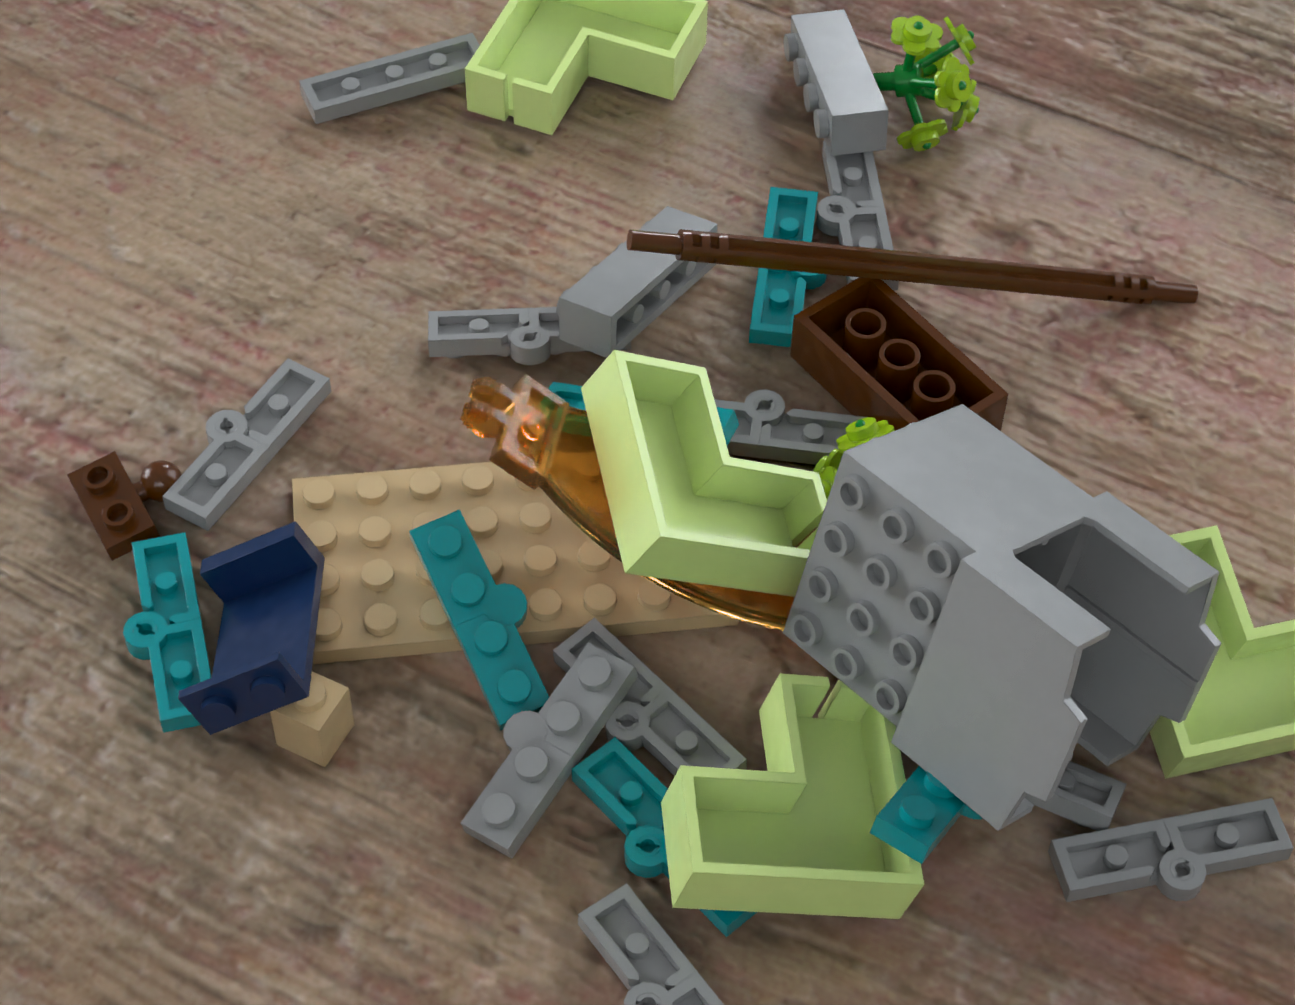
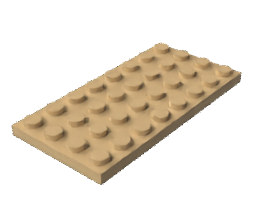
[292,453,739,664]

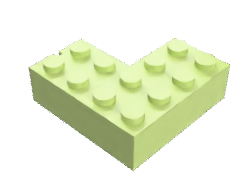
[465,0,708,135]
[581,350,827,597]
[1150,525,1295,779]
[661,673,925,919]

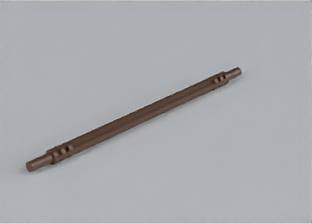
[627,229,1198,305]

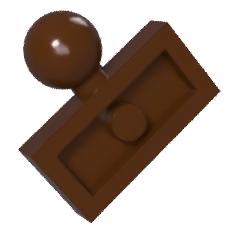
[67,451,182,561]

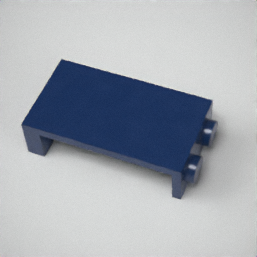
[178,521,325,735]

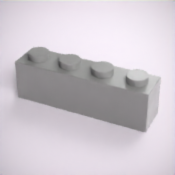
[784,9,889,156]
[556,206,718,358]

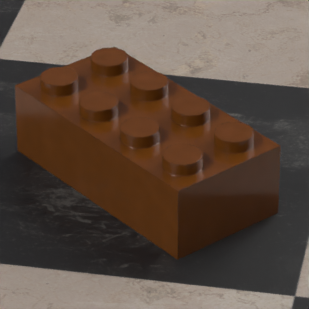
[790,277,1008,431]

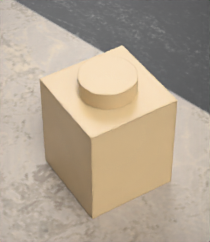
[270,671,355,767]

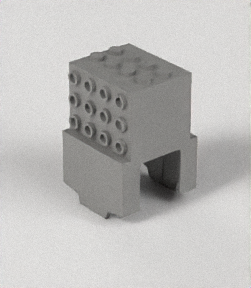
[783,404,1222,831]

